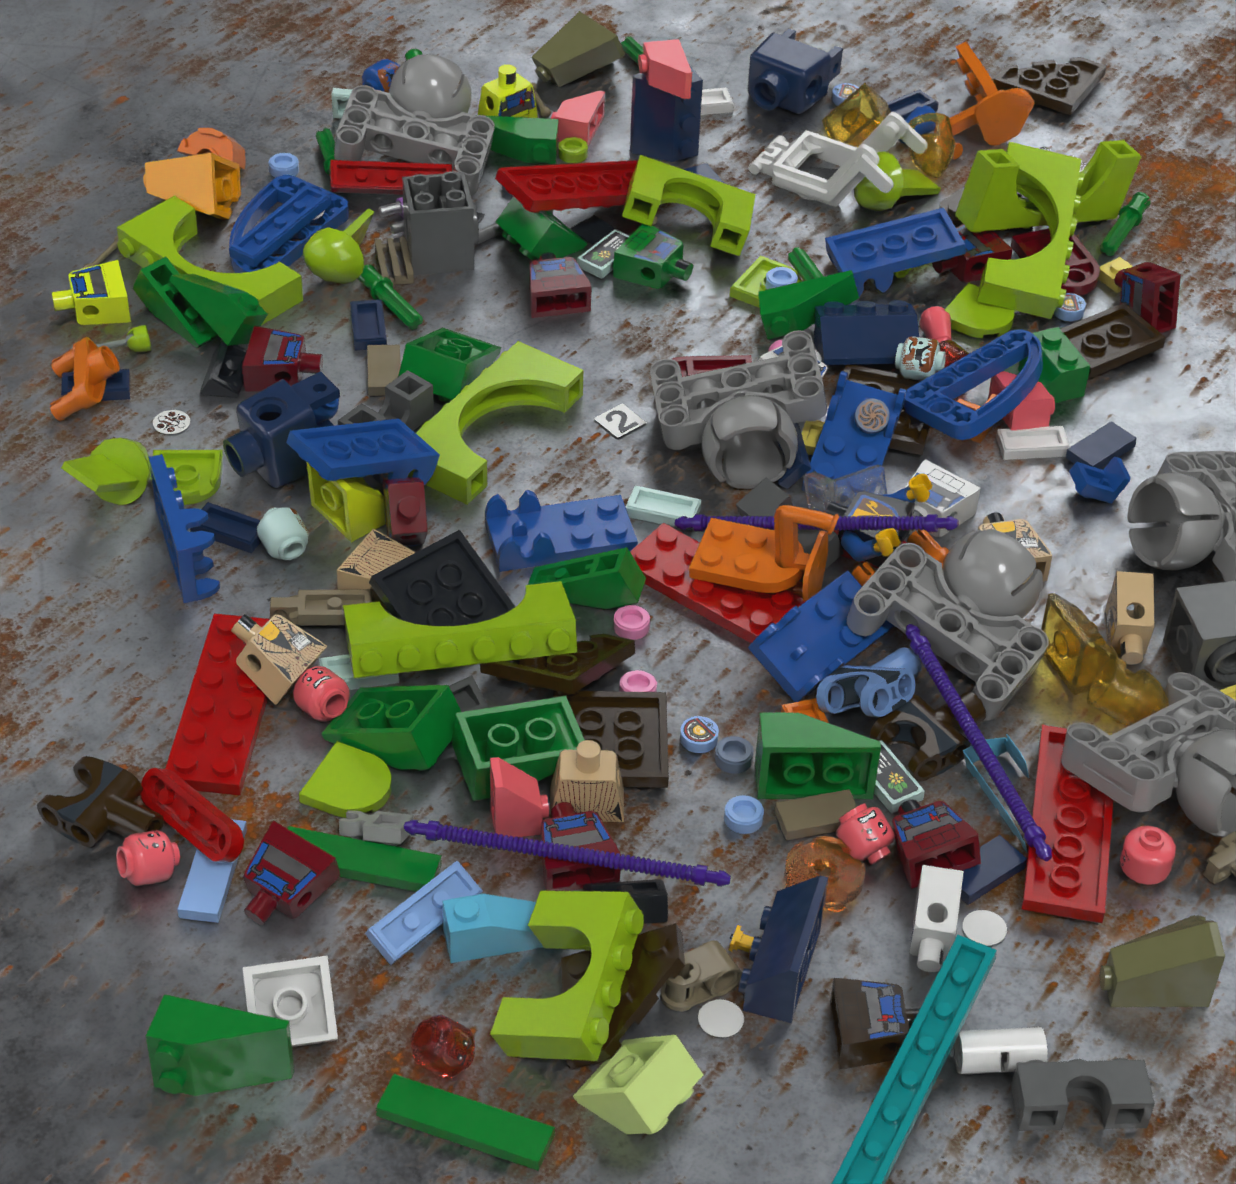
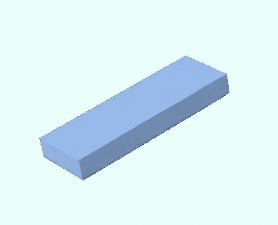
[178,819,247,923]
[365,860,483,965]

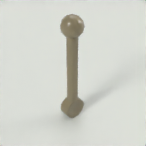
[531,83,551,118]
[83,235,118,268]

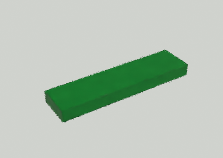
[287,826,442,892]
[376,1074,555,1171]

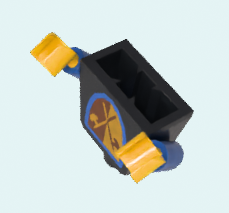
[826,474,933,567]

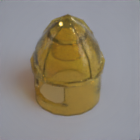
[908,113,956,179]
[1087,656,1169,726]

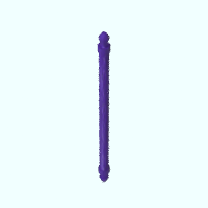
[675,514,959,532]
[905,624,1052,861]
[404,819,731,887]

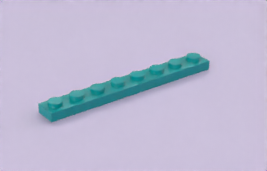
[832,935,997,1184]

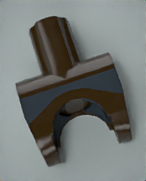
[869,692,986,782]
[37,756,164,847]

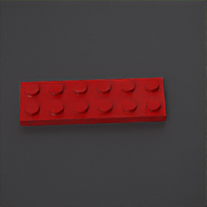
[495,160,638,213]
[630,523,805,643]
[165,613,270,796]
[1021,725,1114,923]

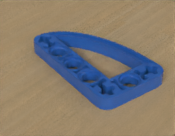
[229,175,349,273]
[904,329,1043,440]

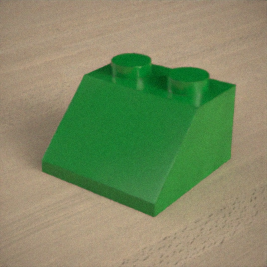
[495,196,587,261]
[1004,327,1090,403]

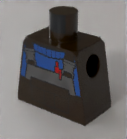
[830,978,920,1069]

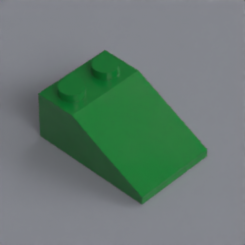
[398,328,501,403]
[321,685,462,770]
[452,696,585,801]
[755,712,881,799]
[146,994,294,1096]

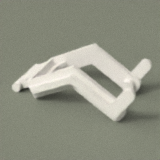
[749,112,928,207]

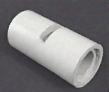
[954,1027,1047,1074]

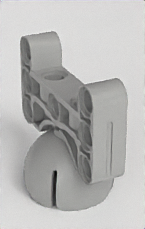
[334,54,494,196]
[650,330,827,489]
[1127,451,1236,582]
[847,529,1049,721]
[1061,672,1236,838]

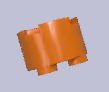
[177,128,246,170]

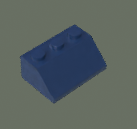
[630,65,703,162]
[814,300,919,365]
[738,875,828,1024]

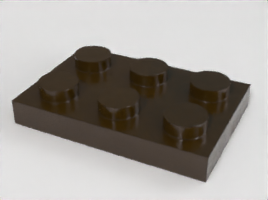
[1060,303,1166,378]

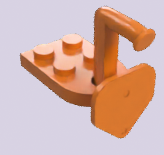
[934,41,1035,160]
[689,505,839,602]

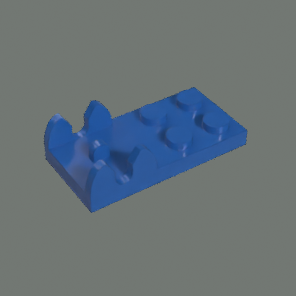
[825,207,965,297]
[802,371,907,505]
[286,419,440,485]
[148,454,220,603]
[485,490,638,572]
[748,570,894,702]

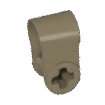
[660,940,742,1012]

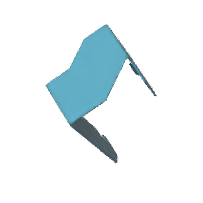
[963,734,1029,852]

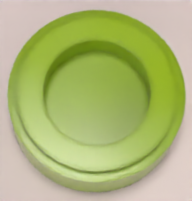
[558,137,588,163]

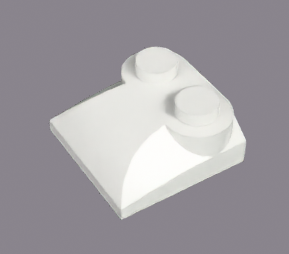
[243,956,338,1047]

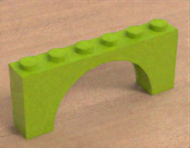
[955,140,1141,233]
[977,142,1084,319]
[117,196,303,326]
[408,341,584,505]
[343,581,577,678]

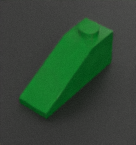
[483,115,559,164]
[132,256,219,348]
[758,270,859,340]
[169,274,268,346]
[525,547,646,609]

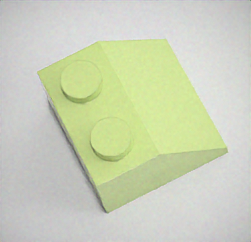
[573,1034,703,1135]

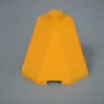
[143,153,241,220]

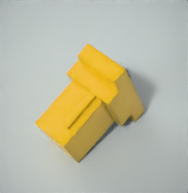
[728,925,754,953]

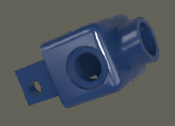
[748,28,843,114]
[223,371,340,488]

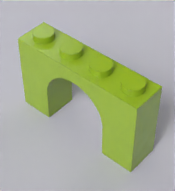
[622,155,756,256]
[490,891,644,1061]

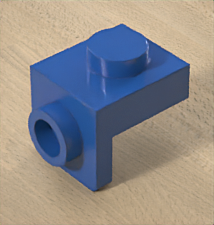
[1069,457,1131,504]

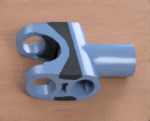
[816,647,921,717]

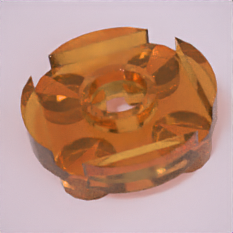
[784,836,866,913]

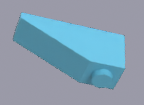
[443,894,544,963]

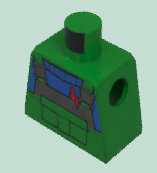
[613,224,693,289]

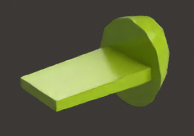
[854,151,941,211]
[303,208,374,284]
[61,438,150,506]

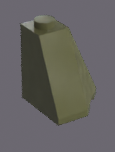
[532,11,625,87]
[1099,915,1225,1007]

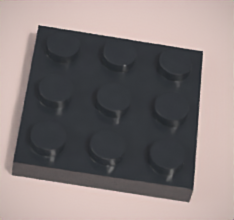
[369,530,515,670]

